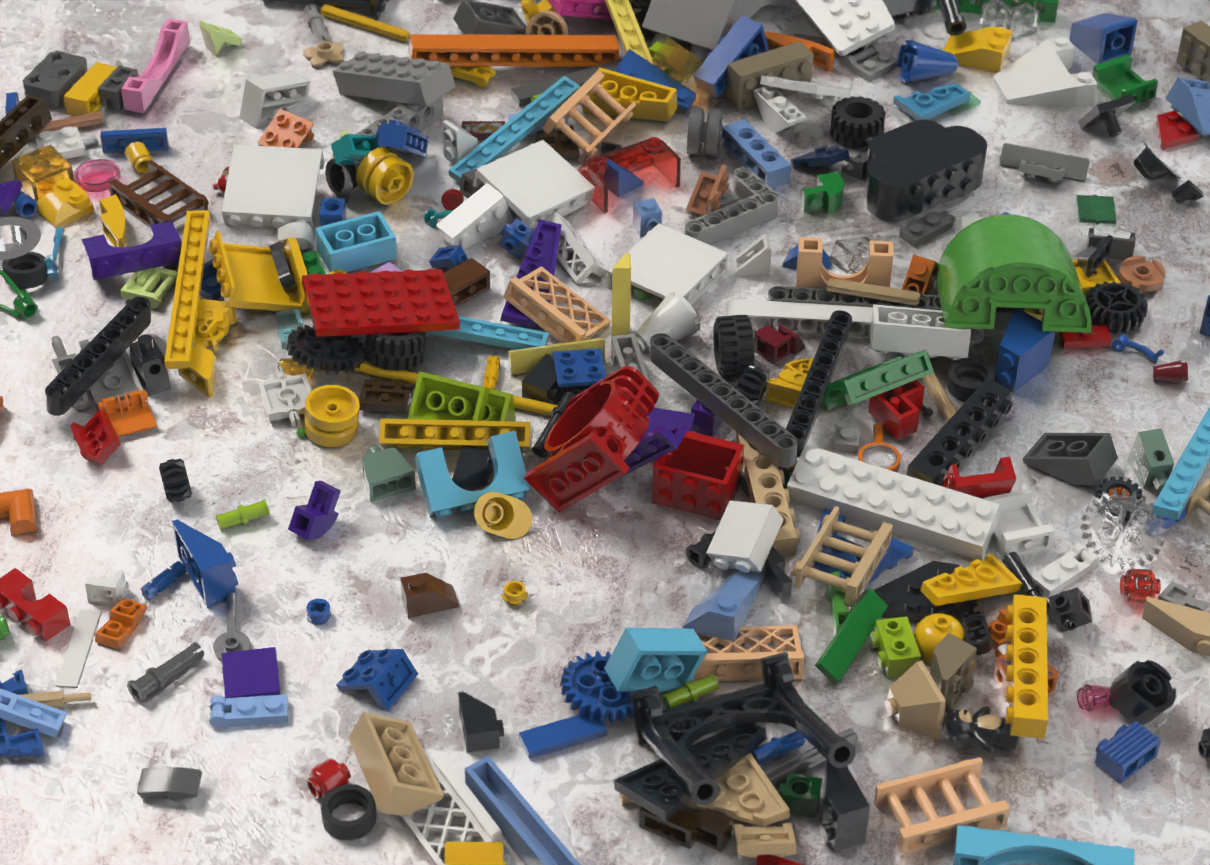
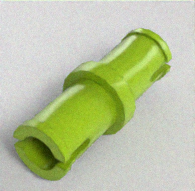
[216,499,270,531]
[662,674,719,709]

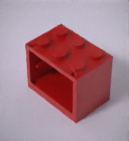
[652,427,745,520]

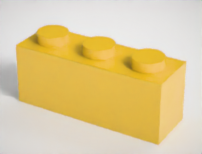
[64,62,117,116]

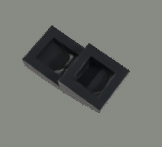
[765,546,792,602]

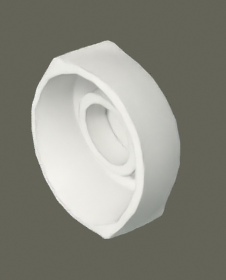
[277,222,315,251]

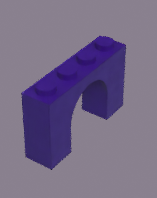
[81,221,182,280]

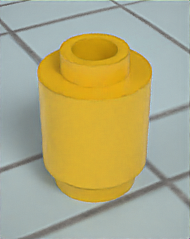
[125,142,153,174]

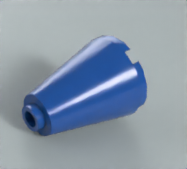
[897,40,958,82]

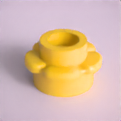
[502,581,528,605]

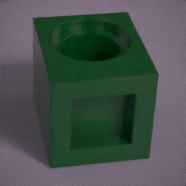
[779,772,822,818]

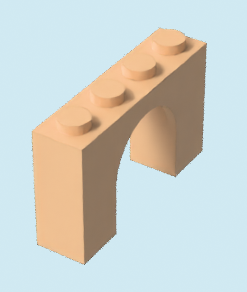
[796,237,893,289]

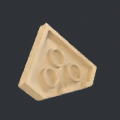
[686,753,790,827]

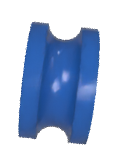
[306,598,331,625]

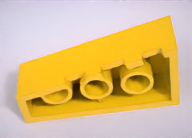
[582,68,677,122]

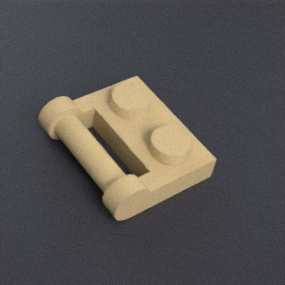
[733,823,796,858]

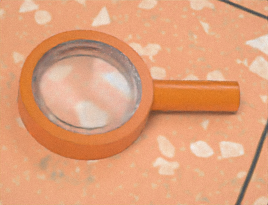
[858,423,901,472]

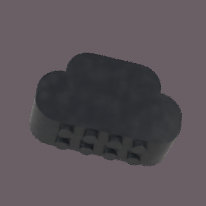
[864,120,987,222]

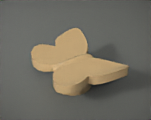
[303,41,344,68]

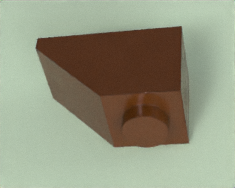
[400,572,459,618]

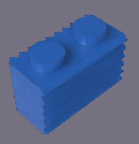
[1095,721,1161,784]

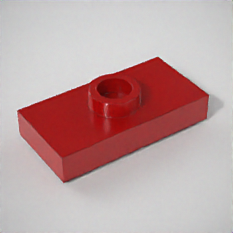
[1059,326,1112,348]

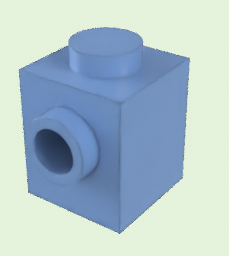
[633,198,662,237]

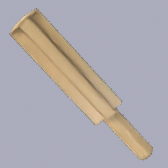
[20,691,92,708]

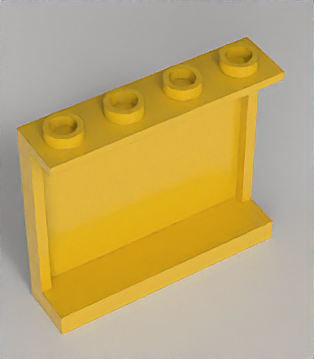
[209,230,309,314]

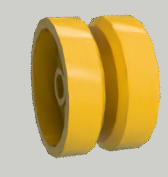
[356,147,414,205]
[304,385,360,447]

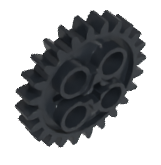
[286,324,365,375]

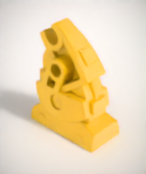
[193,299,237,352]
[765,358,814,408]

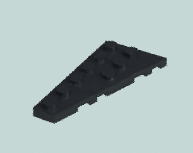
[614,723,767,821]

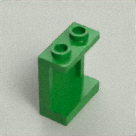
[1092,55,1158,106]

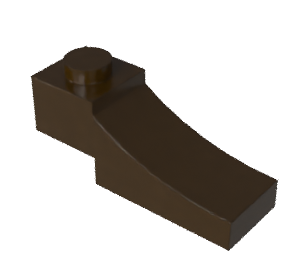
[639,806,733,853]

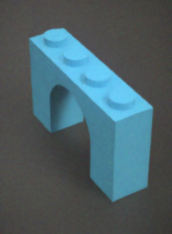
[414,431,530,518]

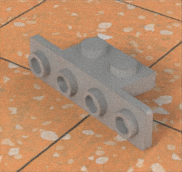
[999,143,1090,182]

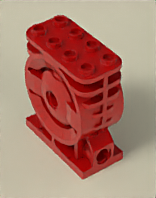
[523,366,659,513]

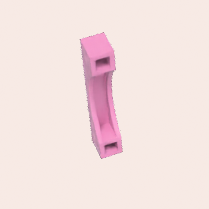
[121,19,190,113]

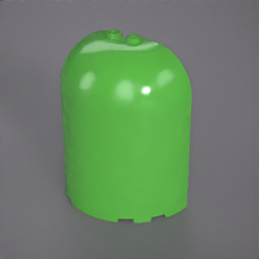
[936,214,1092,333]

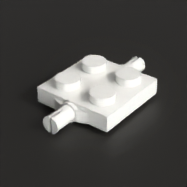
[22,127,98,164]
[258,366,312,428]

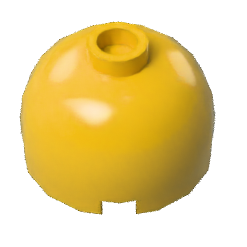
[913,613,966,665]

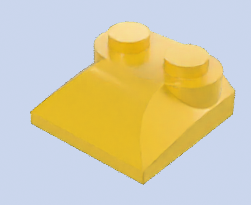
[32,178,94,229]

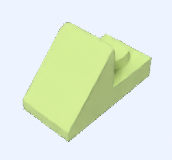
[199,21,243,56]

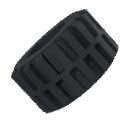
[830,96,886,149]
[713,315,755,377]
[364,331,426,371]

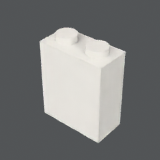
[706,501,784,573]

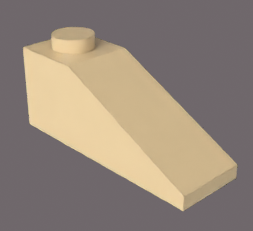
[1142,596,1210,656]

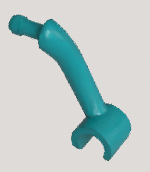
[424,209,454,227]

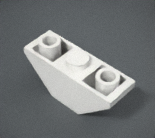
[754,85,806,133]

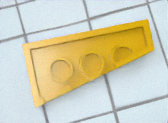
[920,553,1022,606]

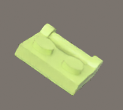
[120,267,177,309]

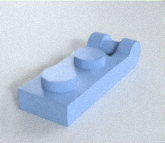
[0,689,67,738]
[209,694,288,727]

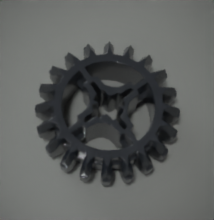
[1085,280,1148,334]

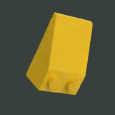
[943,26,1013,73]

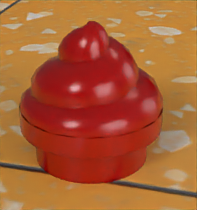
[441,189,464,211]

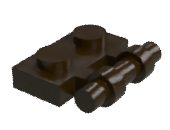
[536,125,580,160]
[359,377,414,414]

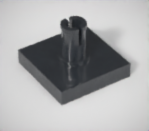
[1078,94,1136,138]

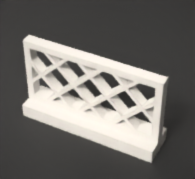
[400,753,505,865]

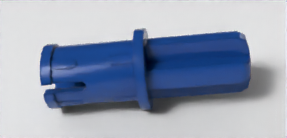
[750,731,806,765]

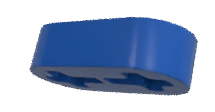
[5,92,19,115]

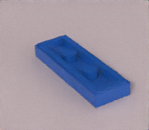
[100,128,169,153]
[519,713,607,759]

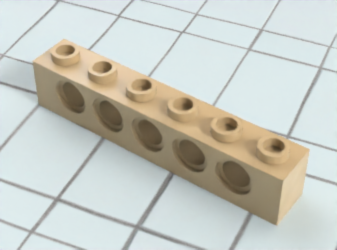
[736,432,800,556]

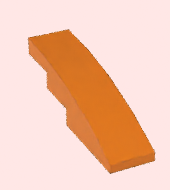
[764,31,835,71]

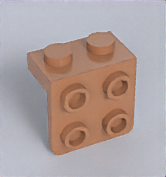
[686,164,730,217]

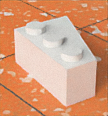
[239,71,311,128]
[436,183,514,250]

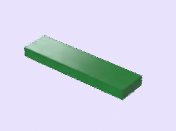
[815,588,888,684]

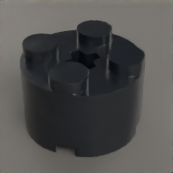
[1108,660,1176,725]

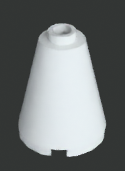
[635,292,701,353]

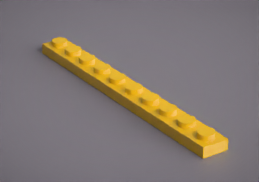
[164,210,211,369]

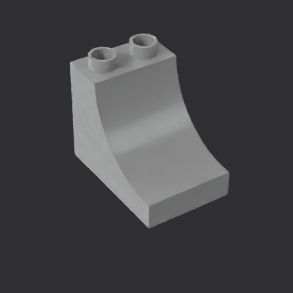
[642,0,781,62]

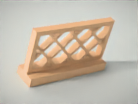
[503,266,611,343]
[694,625,804,681]

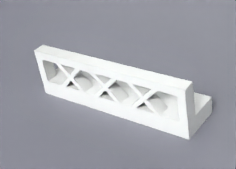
[546,211,607,285]

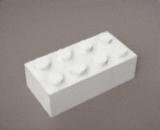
[870,304,971,360]

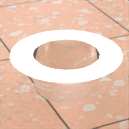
[0,217,41,269]

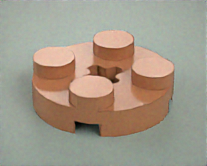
[1118,256,1166,293]

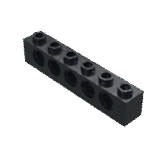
[907,378,1013,486]

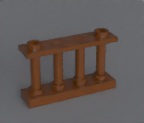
[108,160,209,227]

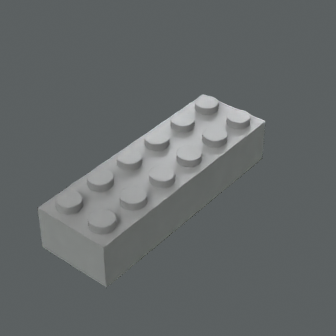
[332,51,456,106]

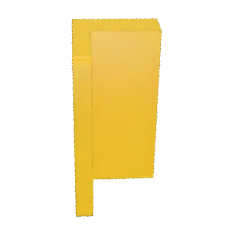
[444,842,506,865]

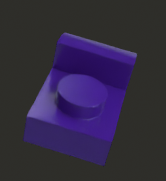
[288,480,341,540]

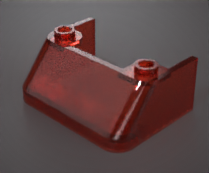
[577,137,681,214]

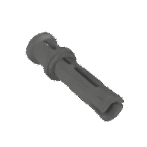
[127,642,204,703]

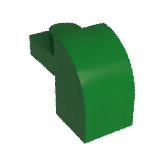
[801,172,844,214]

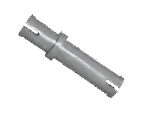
[304,5,332,43]

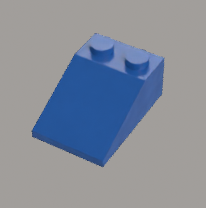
[172,519,238,608]

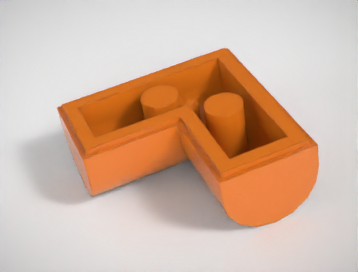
[0,488,37,535]

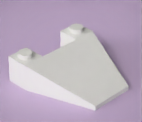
[993,37,1097,107]

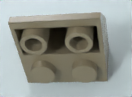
[930,633,977,714]

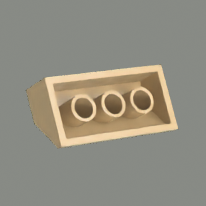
[348,712,444,816]

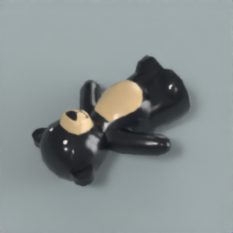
[942,706,1018,754]

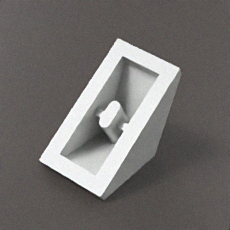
[732,233,771,276]

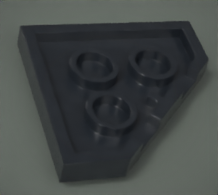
[874,561,959,623]

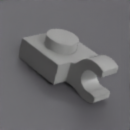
[1158,581,1208,611]

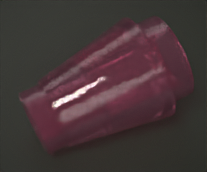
[1077,684,1111,712]

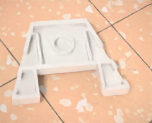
[760,76,850,101]

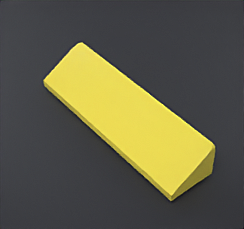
[611,253,631,336]
[508,338,605,375]

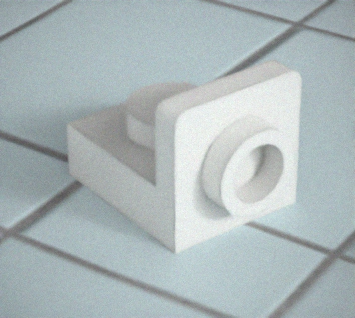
[85,570,129,606]

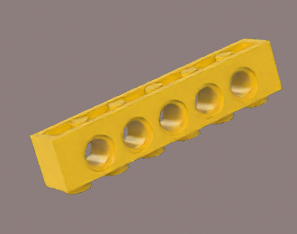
[379,419,533,452]
[1005,594,1048,739]

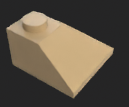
[885,661,946,738]

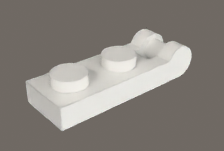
[1032,542,1101,598]

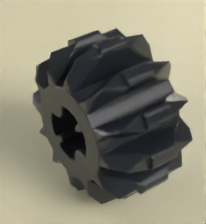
[736,365,770,406]
[159,458,192,503]

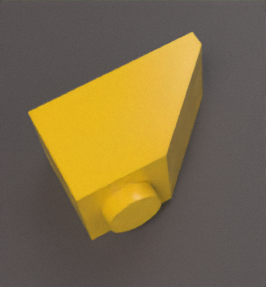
[178,343,216,398]

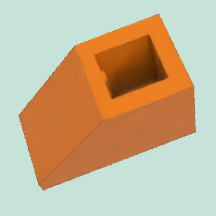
[902,254,938,295]

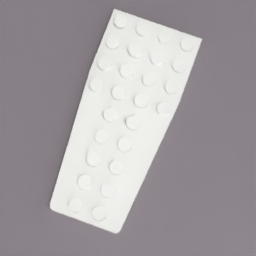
[794,0,895,56]

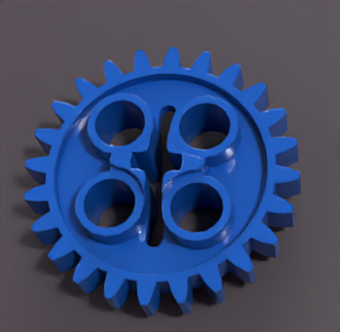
[560,651,634,724]

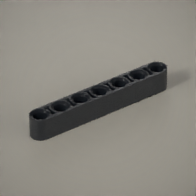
[45,297,151,416]

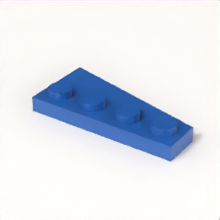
[614,49,697,113]

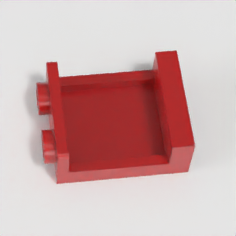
[942,457,1016,499]

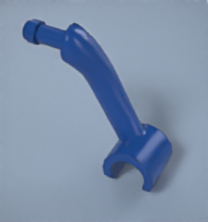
[1112,334,1164,362]

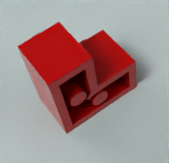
[868,380,925,441]

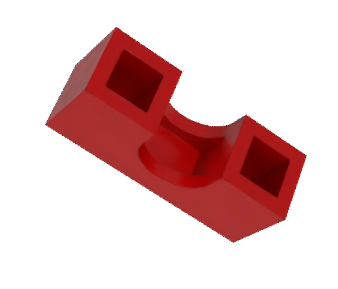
[0,568,71,642]

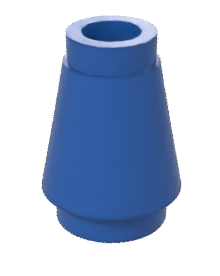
[14,191,38,218]

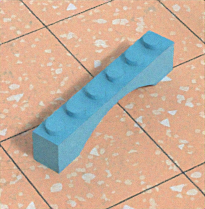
[953,825,1134,865]

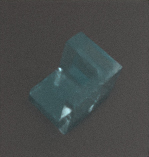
[276,309,304,349]

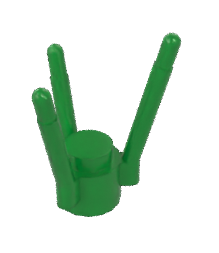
[0,270,38,319]

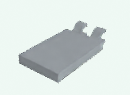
[76,339,143,410]

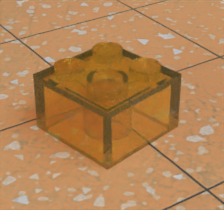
[651,36,702,83]
[11,145,75,201]

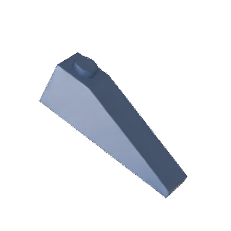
[683,570,766,642]

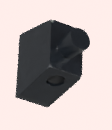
[129,334,171,397]

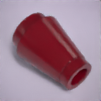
[1153,360,1188,384]

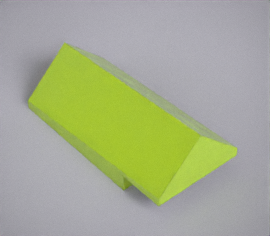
[407,371,516,422]

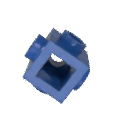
[498,218,535,260]

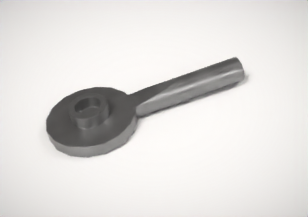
[213,592,251,661]

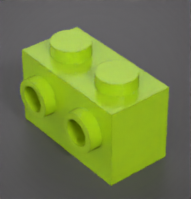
[871,617,921,678]

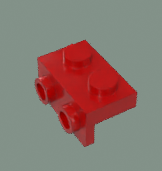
[70,409,121,465]

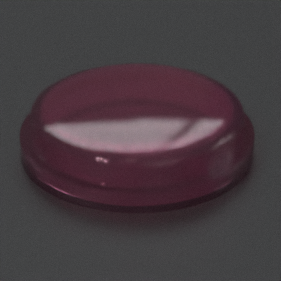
[73,159,121,192]

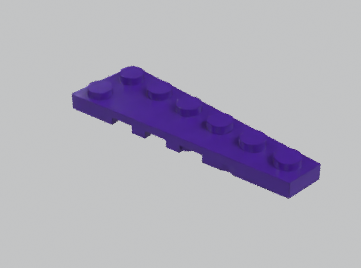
[500,220,562,330]

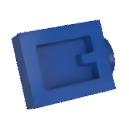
[429,245,468,269]

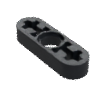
[270,241,297,293]
[958,600,993,655]

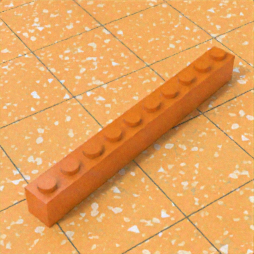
[408,34,620,67]

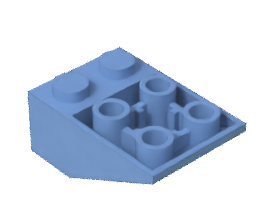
[1165,77,1210,136]

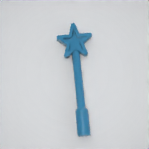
[44,227,65,281]

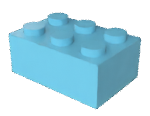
[315,211,397,272]
[604,628,708,691]

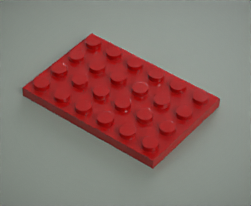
[302,269,460,337]

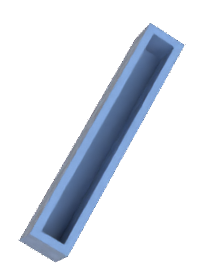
[464,756,580,865]

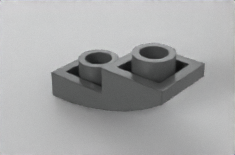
[137,767,203,801]

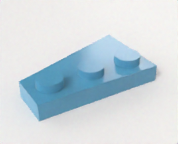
[893,84,970,120]

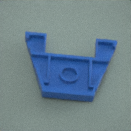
[812,508,914,583]
[0,670,45,757]

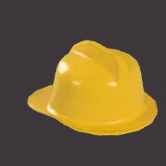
[474,492,532,539]

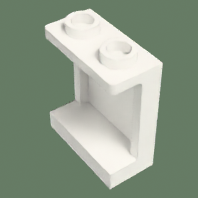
[984,489,1055,559]

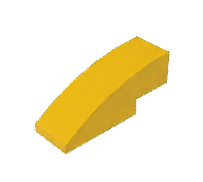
[99,195,128,248]

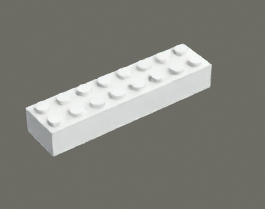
[787,444,1000,561]

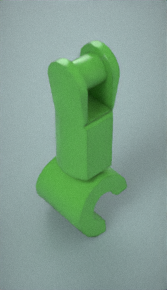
[825,571,851,636]

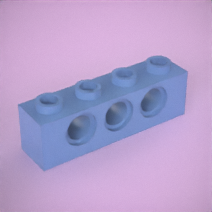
[721,119,792,188]

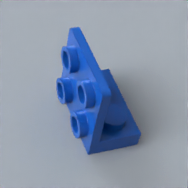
[553,348,606,387]
[336,649,418,710]

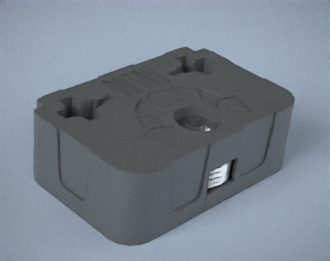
[22,51,88,109]

